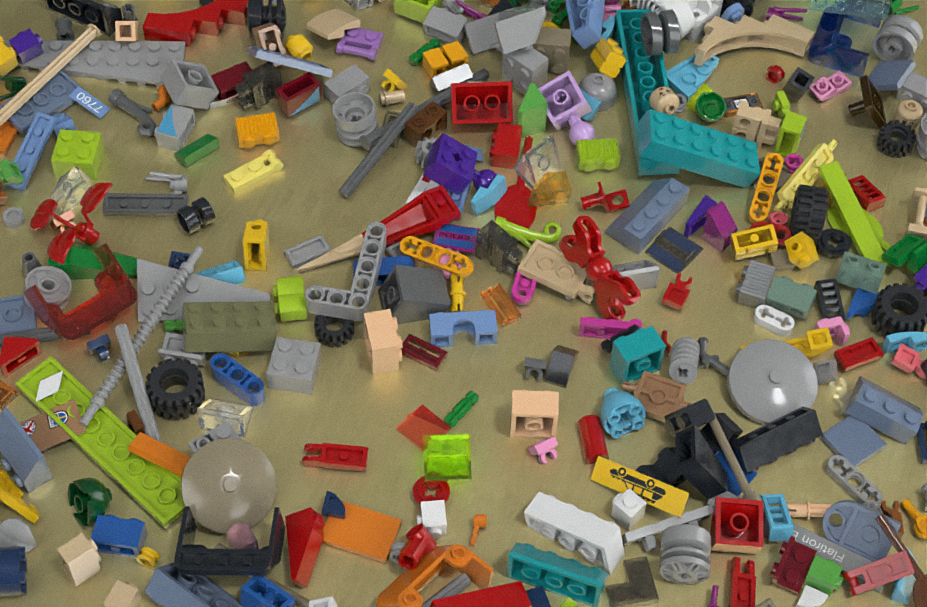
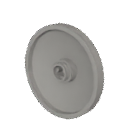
[727,340,818,425]

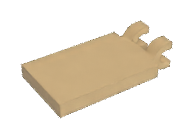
[517,239,595,304]

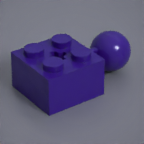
[423,133,497,195]

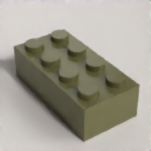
[181,301,277,353]

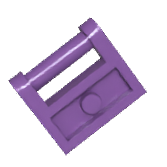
[336,28,383,61]

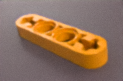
[748,153,784,224]
[399,236,474,277]

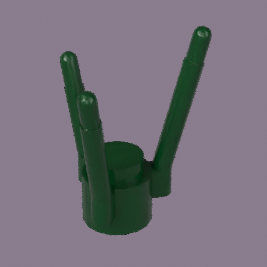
[0,75,27,101]

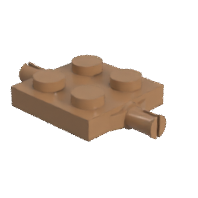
[621,371,691,423]

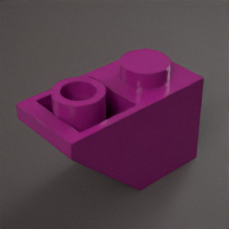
[702,201,738,252]

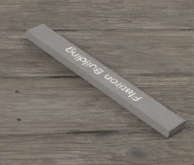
[707,491,884,593]

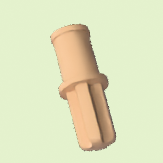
[786,501,832,519]

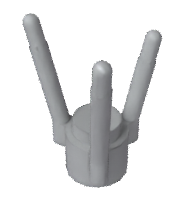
[145,171,187,194]

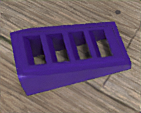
[684,195,717,238]

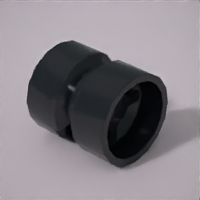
[176,197,216,235]

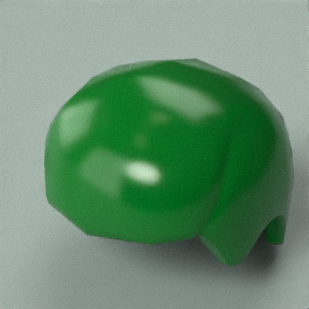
[695,92,726,122]

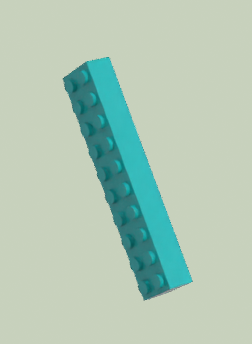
[614,9,680,175]

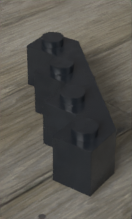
[635,413,743,487]

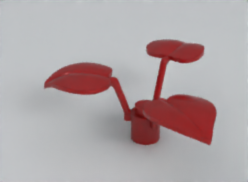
[30,183,113,264]

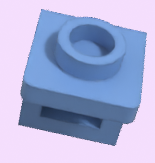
[53,113,76,138]

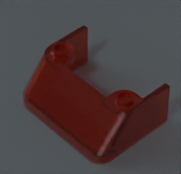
[23,243,137,341]

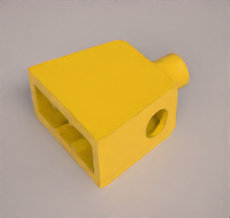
[243,219,269,271]

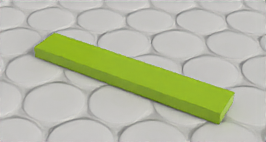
[818,161,890,269]

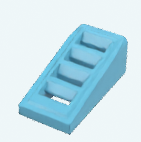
[760,494,794,541]

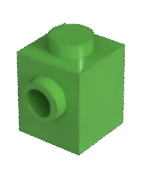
[803,555,844,597]

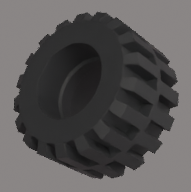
[790,184,828,240]
[871,283,927,338]
[145,358,205,420]

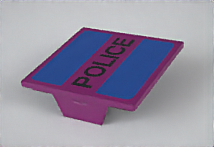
[432,224,480,254]

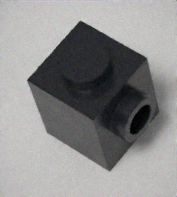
[781,67,815,101]

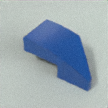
[846,288,879,318]

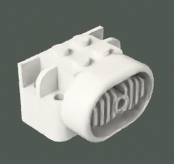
[630,0,723,42]

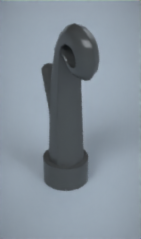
[108,88,156,136]

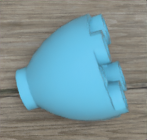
[601,388,646,438]

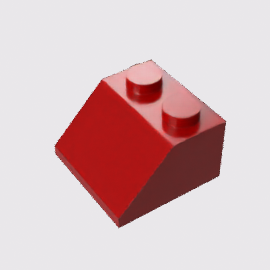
[710,497,763,554]

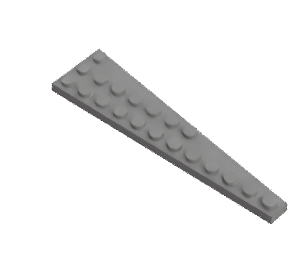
[4,40,186,87]

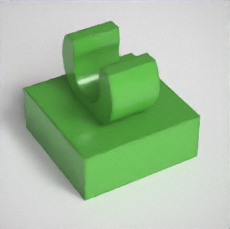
[0,159,24,185]

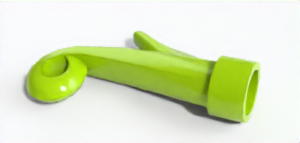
[492,216,562,249]

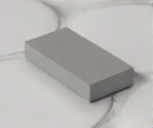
[284,235,331,270]

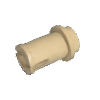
[379,89,405,107]

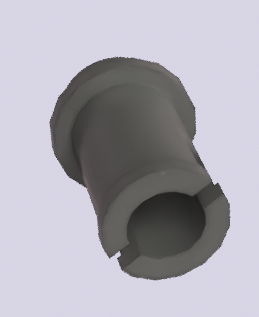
[122,3,138,21]

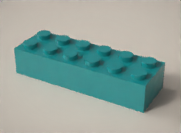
[637,109,760,188]

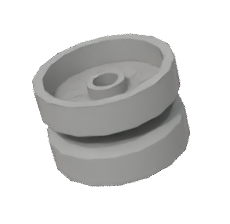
[873,14,924,62]

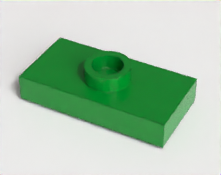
[881,233,926,267]

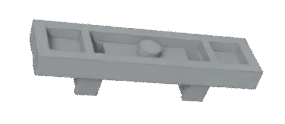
[622,504,713,552]

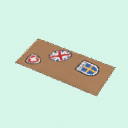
[2,399,86,459]

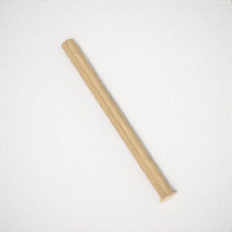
[0,24,101,126]

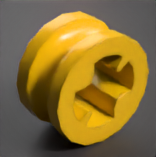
[136,547,161,569]

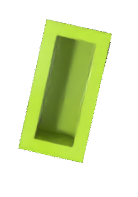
[774,111,807,158]

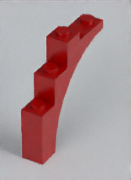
[142,0,248,47]

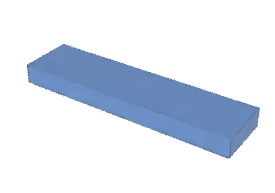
[3,112,58,192]

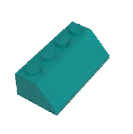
[506,542,608,607]

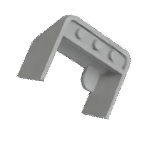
[463,5,547,54]

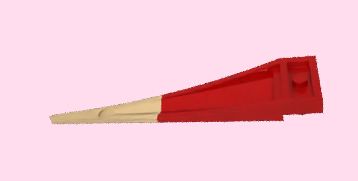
[298,185,461,273]

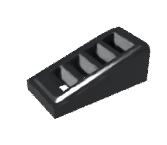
[814,279,846,323]

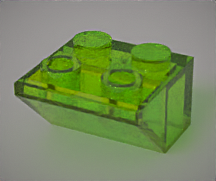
[423,434,472,481]

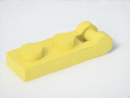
[223,149,284,194]

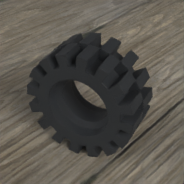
[877,120,917,158]
[314,315,354,348]

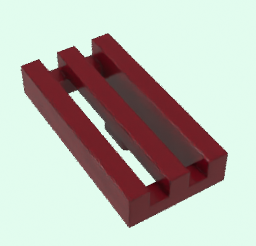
[401,333,448,372]

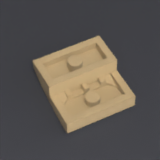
[305,9,361,40]

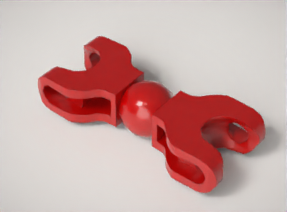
[559,216,641,321]

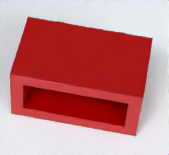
[489,123,522,170]

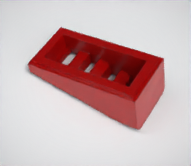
[848,175,886,212]

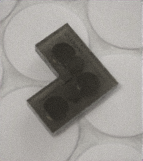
[605,556,659,607]

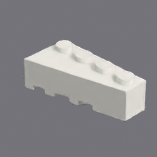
[524,492,625,576]

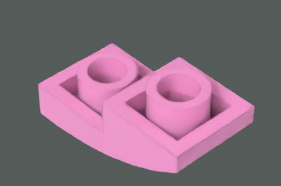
[808,70,852,101]

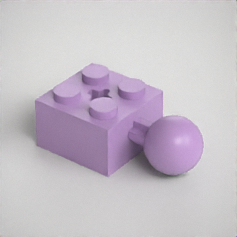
[538,71,595,145]

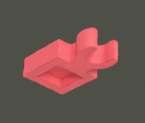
[891,343,926,379]

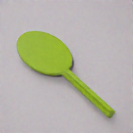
[827,204,908,266]

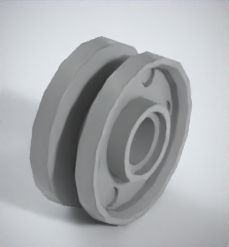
[24,266,72,314]

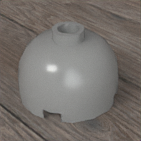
[579,72,617,112]

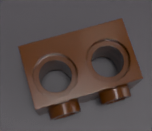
[405,101,447,147]

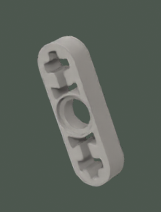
[826,455,883,506]

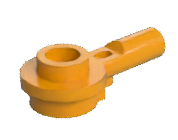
[901,498,927,539]

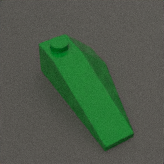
[48,243,140,280]

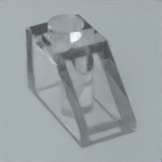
[49,166,92,215]

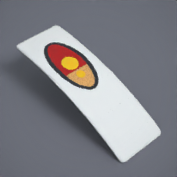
[210,90,244,108]

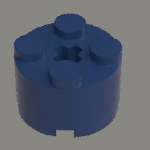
[0,546,27,596]

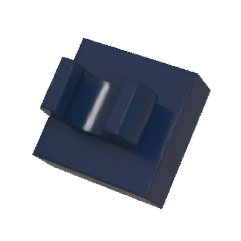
[86,334,111,362]

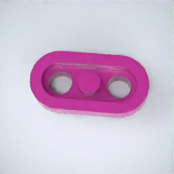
[511,272,537,305]

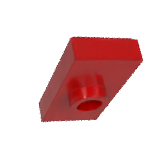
[834,337,884,372]

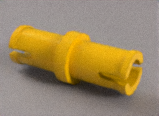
[449,274,466,313]

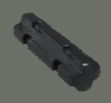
[601,324,640,353]

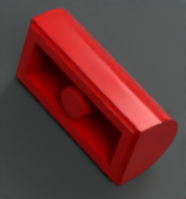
[578,415,609,464]

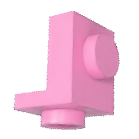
[814,316,850,346]

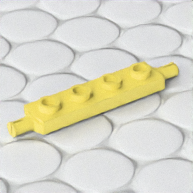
[774,139,838,212]

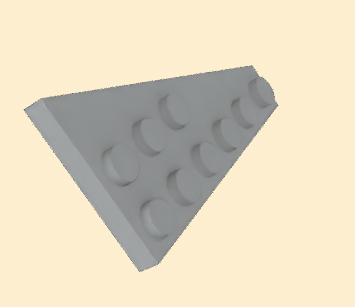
[137,259,271,324]

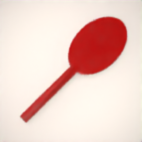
[495,136,537,229]

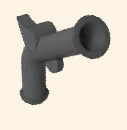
[698,337,730,376]

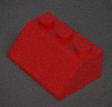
[450,81,513,125]

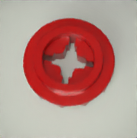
[413,475,450,505]

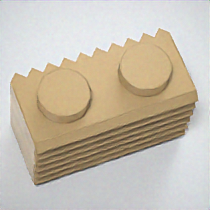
[57,533,101,586]

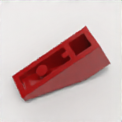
[285,507,325,589]

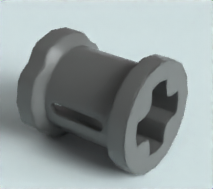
[55,17,75,40]

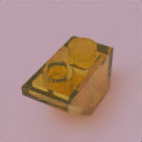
[528,171,572,207]

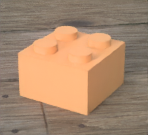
[364,309,403,374]
[510,389,559,439]

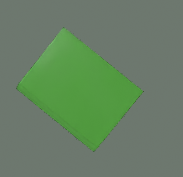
[517,82,548,138]

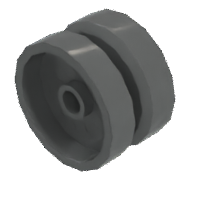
[641,9,680,56]

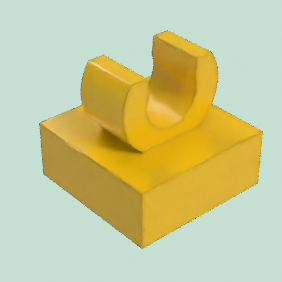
[381,69,408,92]

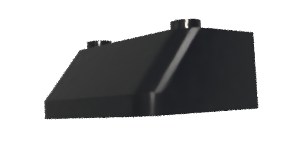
[174,506,286,576]

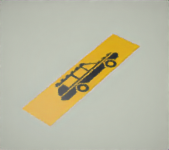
[590,456,689,518]

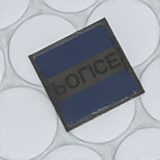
[644,226,704,274]

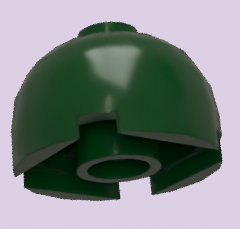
[68,478,112,527]

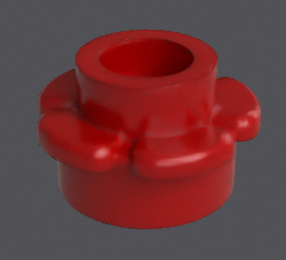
[766,65,785,84]

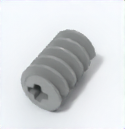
[669,337,700,384]

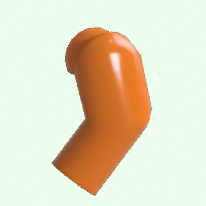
[151,85,171,112]

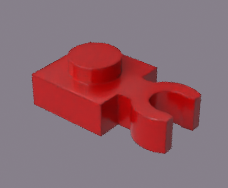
[661,273,692,311]

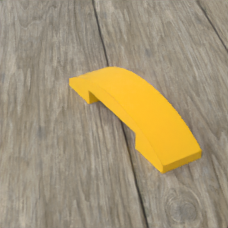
[740,327,833,358]

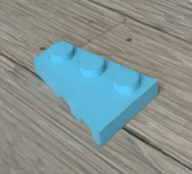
[666,55,719,102]

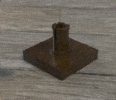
[848,75,886,130]

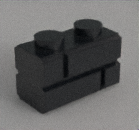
[665,398,715,437]

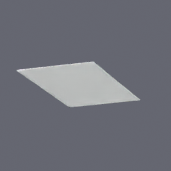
[35,371,63,402]

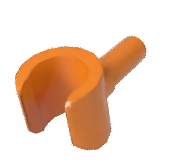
[469,514,487,547]

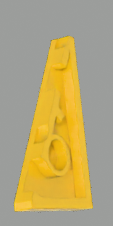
[0,470,41,524]

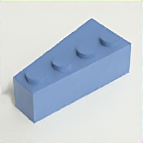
[565,0,605,49]

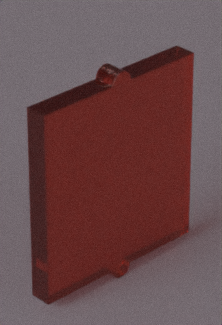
[396,404,451,453]

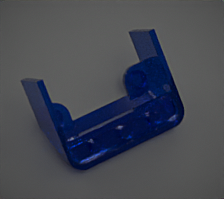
[807,0,887,77]

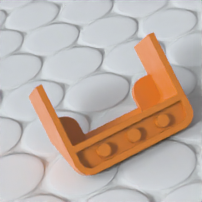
[376,544,494,607]

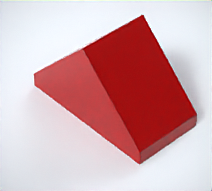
[0,337,42,378]

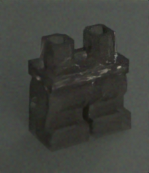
[235,61,282,111]
[475,220,523,276]

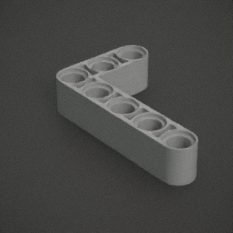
[305,222,386,321]

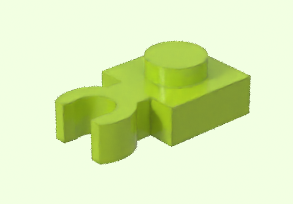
[772,90,792,124]

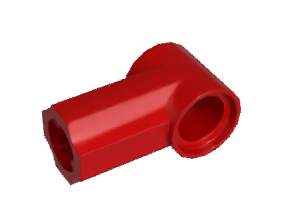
[398,524,437,570]

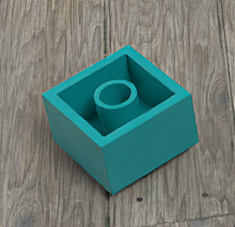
[609,326,666,385]

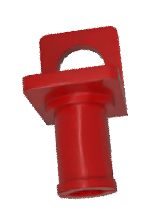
[580,181,630,213]

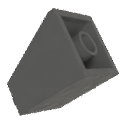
[378,264,451,324]

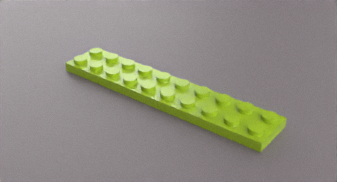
[15,356,185,529]

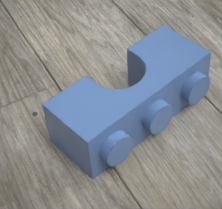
[429,310,498,348]

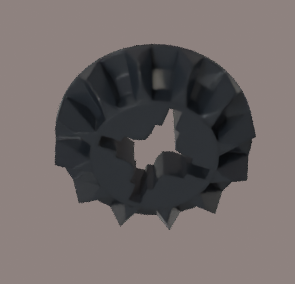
[817,229,851,258]

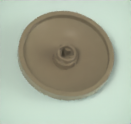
[181,438,277,534]

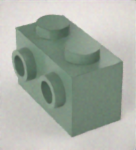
[836,251,886,294]
[766,275,817,321]

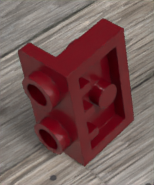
[770,536,817,596]

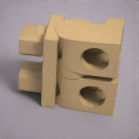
[731,100,781,148]

